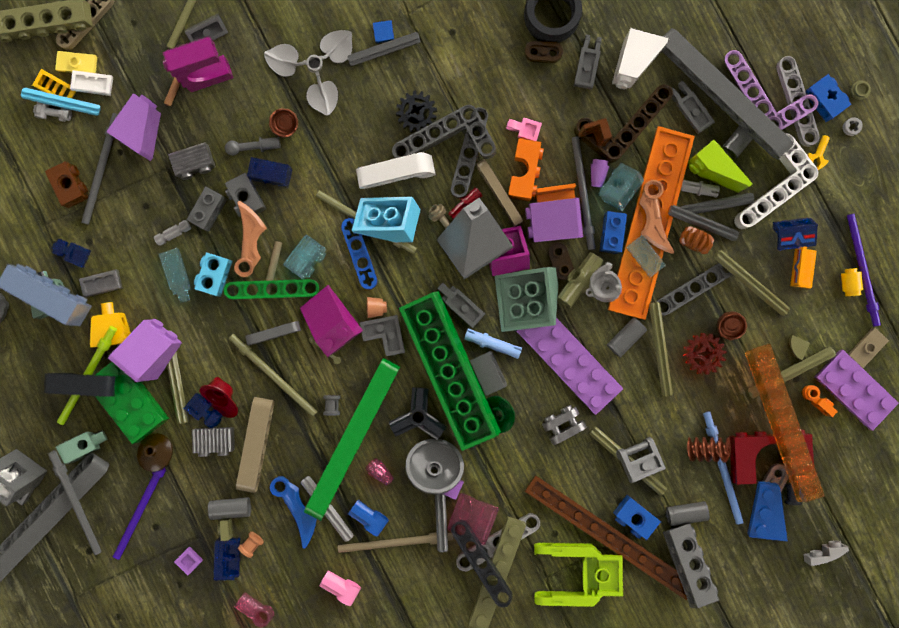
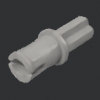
[681,180,720,198]

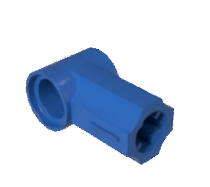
[348,500,389,537]

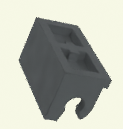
[470,350,507,396]

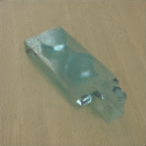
[159,248,191,302]

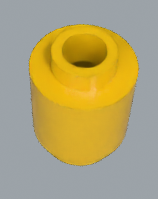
[841,268,863,296]

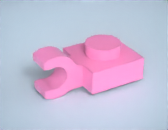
[506,118,542,141]

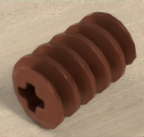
[687,437,731,462]

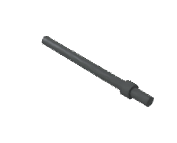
[81,113,118,224]
[572,137,596,250]
[48,451,102,555]

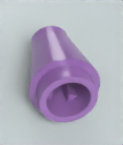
[591,159,609,187]

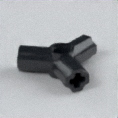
[389,387,447,440]

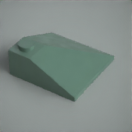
[495,267,558,332]

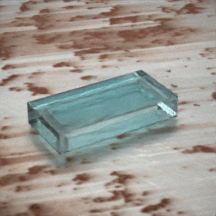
[626,235,666,277]

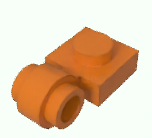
[802,385,838,417]

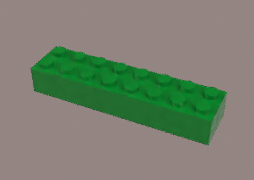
[399,291,501,451]

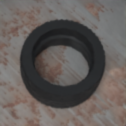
[524,0,582,43]

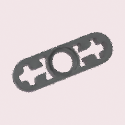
[245,321,301,346]

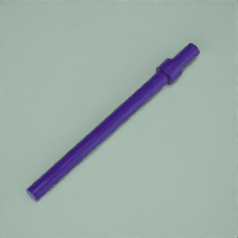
[847,214,881,327]
[113,468,166,560]

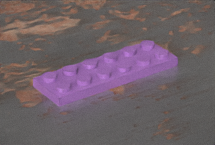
[516,318,623,415]

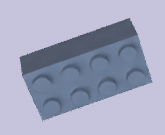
[0,264,92,326]

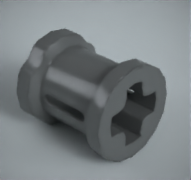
[323,395,340,416]

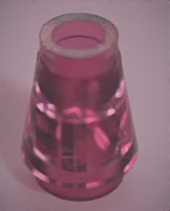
[365,458,394,486]

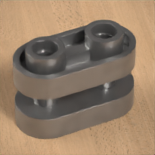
[542,405,587,445]

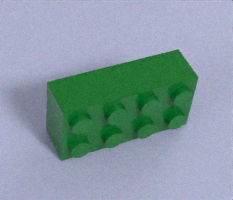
[95,362,170,444]

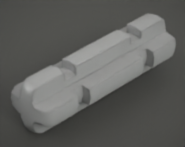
[154,220,191,245]

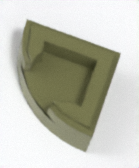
[789,335,810,360]

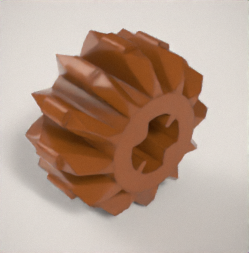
[679,226,714,254]

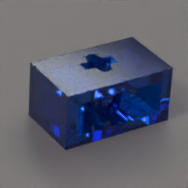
[247,157,292,187]

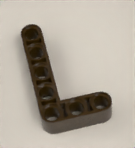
[574,84,673,163]

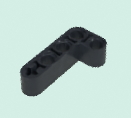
[44,373,115,396]

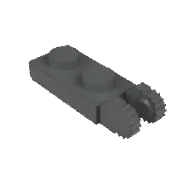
[573,34,602,90]
[672,81,714,134]

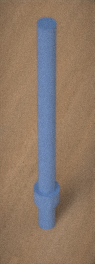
[703,411,743,524]

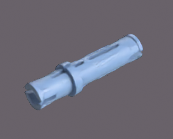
[464,328,522,359]

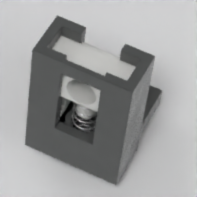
[0,449,47,506]

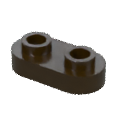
[525,41,563,63]
[548,243,574,280]

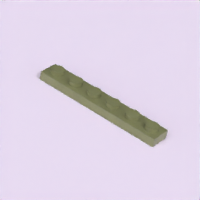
[468,516,526,628]

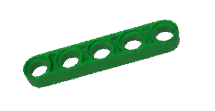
[224,279,319,299]

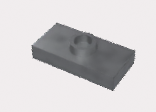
[79,269,123,298]

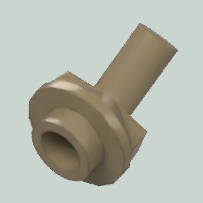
[428,204,450,229]

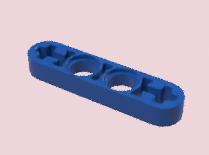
[341,218,378,290]

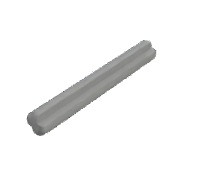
[301,476,354,542]

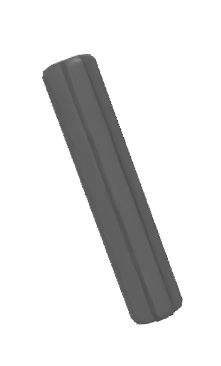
[435,494,448,552]

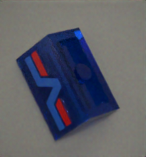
[772,218,818,250]

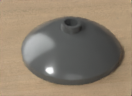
[406,439,464,495]

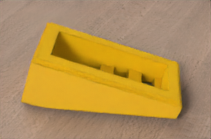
[32,69,77,99]

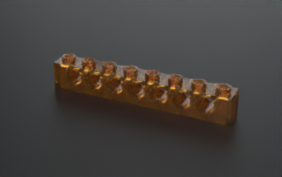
[745,344,825,502]

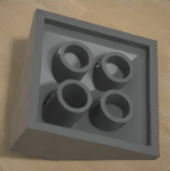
[437,198,513,279]

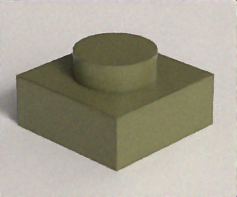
[217,518,233,541]

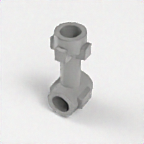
[33,102,72,122]

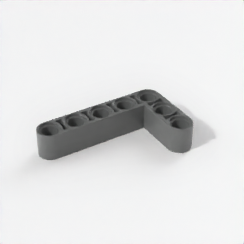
[392,105,496,159]

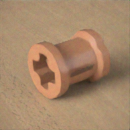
[238,532,264,558]

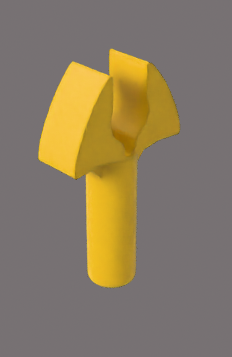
[807,135,830,170]

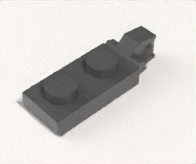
[437,283,485,328]

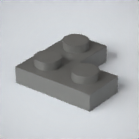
[360,315,405,356]

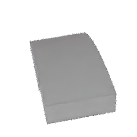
[804,541,849,566]

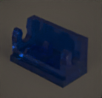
[214,537,240,581]

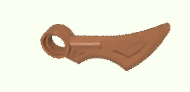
[639,180,674,254]
[234,201,267,277]

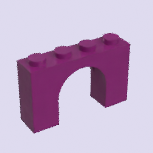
[163,37,234,92]

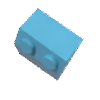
[352,197,421,242]

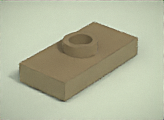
[848,328,889,368]

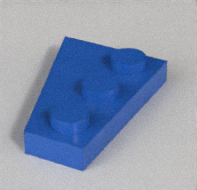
[747,481,788,541]

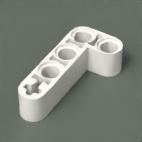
[356,153,435,189]

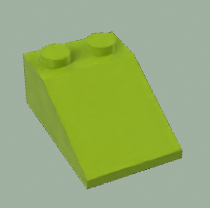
[688,140,752,193]

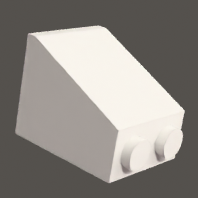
[612,28,668,89]

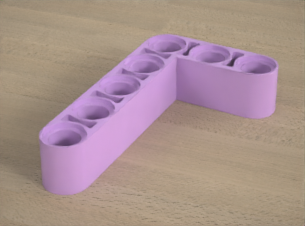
[725,50,818,130]

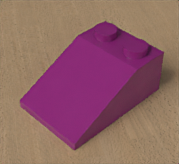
[300,285,363,357]

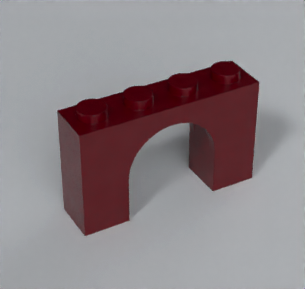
[729,429,815,485]

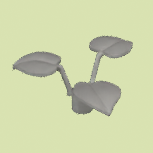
[264,30,352,116]

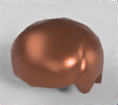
[269,108,298,138]
[717,311,747,341]

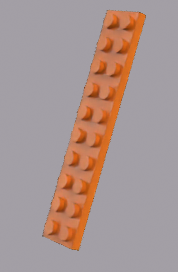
[607,126,695,320]

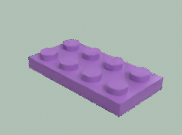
[814,350,899,431]

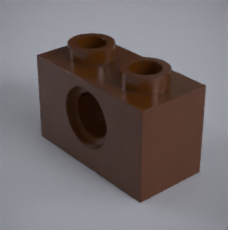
[45,161,88,208]

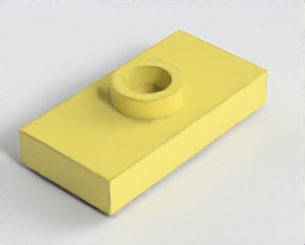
[55,51,97,73]

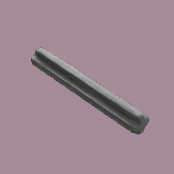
[348,32,420,66]
[680,193,754,214]
[668,205,739,241]

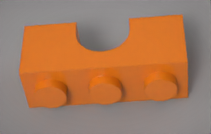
[508,138,544,202]

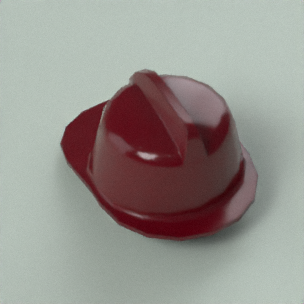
[199,377,238,418]

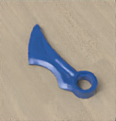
[270,476,317,549]

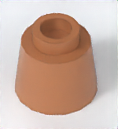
[367,297,387,318]

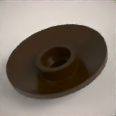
[137,433,173,472]

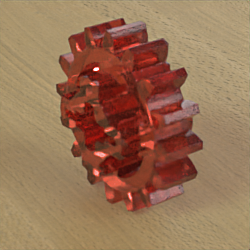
[683,333,727,375]

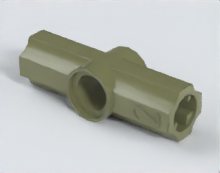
[557,252,603,308]

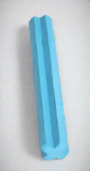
[21,88,100,116]

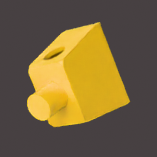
[90,302,131,347]

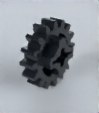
[396,91,437,133]

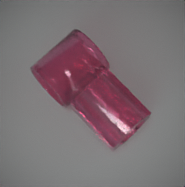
[234,592,274,627]

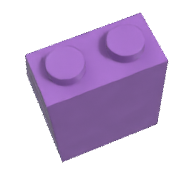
[107,93,161,161]
[525,198,583,242]
[108,319,182,382]

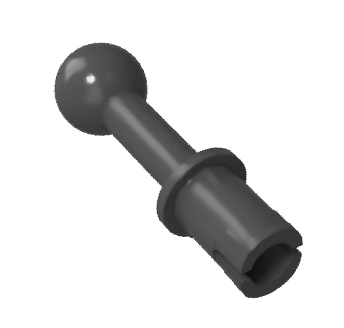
[225,137,281,156]

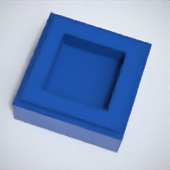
[373,20,394,43]

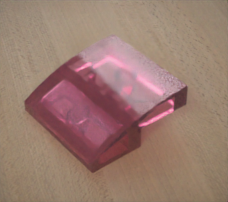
[447,493,499,545]

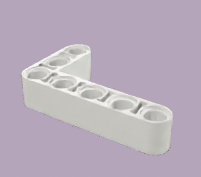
[734,134,818,229]

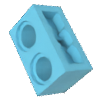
[194,252,232,297]

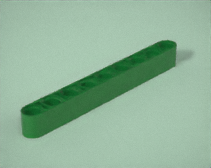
[304,358,400,521]

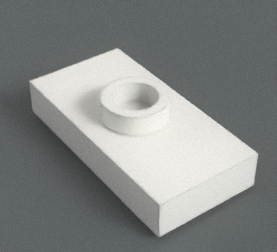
[70,70,113,96]

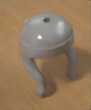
[586,263,622,302]

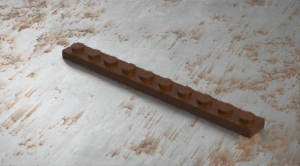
[524,475,687,600]

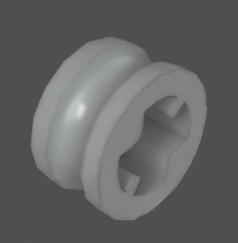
[843,117,863,136]

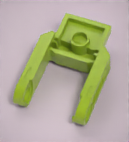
[534,543,623,607]

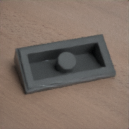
[185,13,228,43]

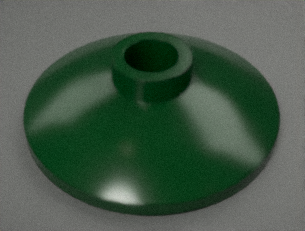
[487,396,515,433]

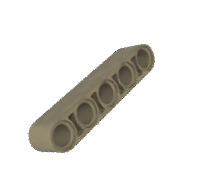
[236,397,274,493]

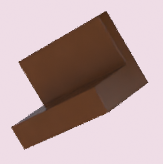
[578,118,612,147]

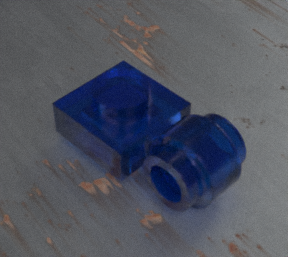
[52,238,91,268]
[184,393,222,428]

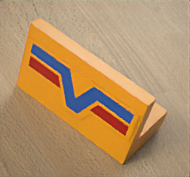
[790,246,817,289]

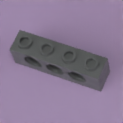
[663,523,719,608]

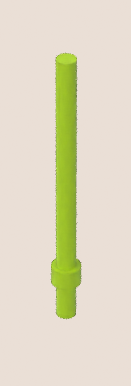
[57,326,117,425]

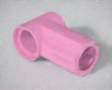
[319,570,361,606]

